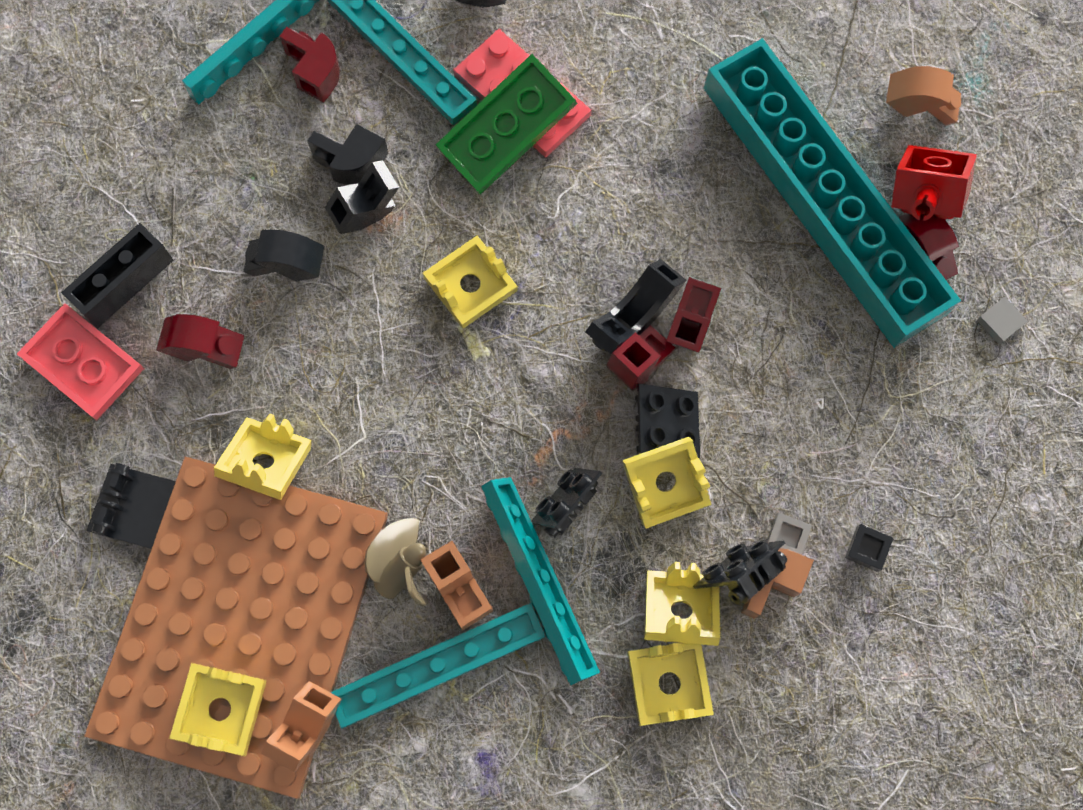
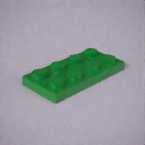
[435,54,578,195]

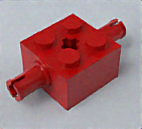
[891,145,977,221]

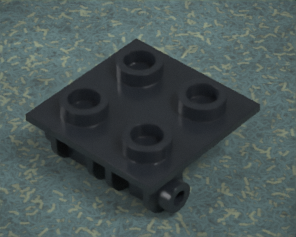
[635,384,700,459]
[86,463,176,549]
[531,468,603,539]
[693,540,787,604]

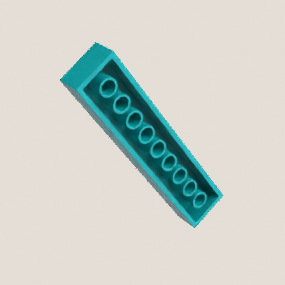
[703,38,961,348]

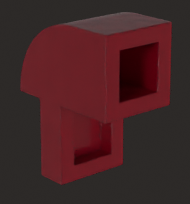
[279,27,340,103]
[899,213,959,280]
[666,277,722,353]
[156,314,245,369]
[606,325,675,391]

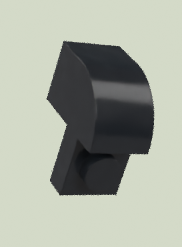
[307,124,389,185]
[325,160,399,234]
[243,229,324,282]

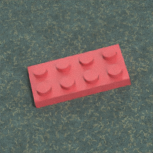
[453,29,591,158]

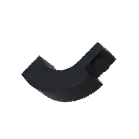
[585,259,686,354]

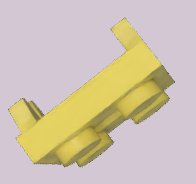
[423,235,518,329]
[214,414,311,500]
[622,437,712,529]
[644,562,720,646]
[627,643,714,726]
[169,663,267,756]

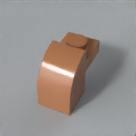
[886,66,961,125]
[421,541,493,630]
[741,548,814,619]
[261,681,341,772]

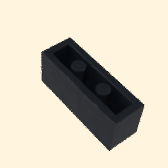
[61,223,174,329]

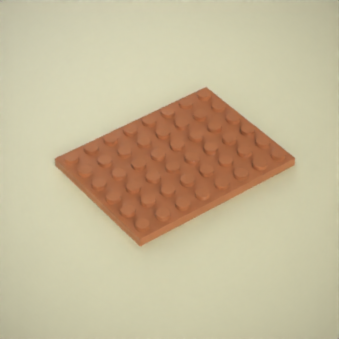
[84,456,388,799]

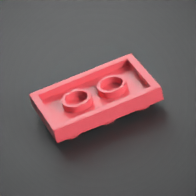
[17,303,144,420]

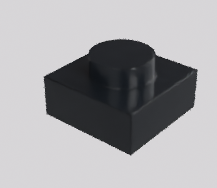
[845,524,894,572]

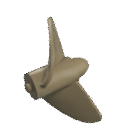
[364,518,428,606]

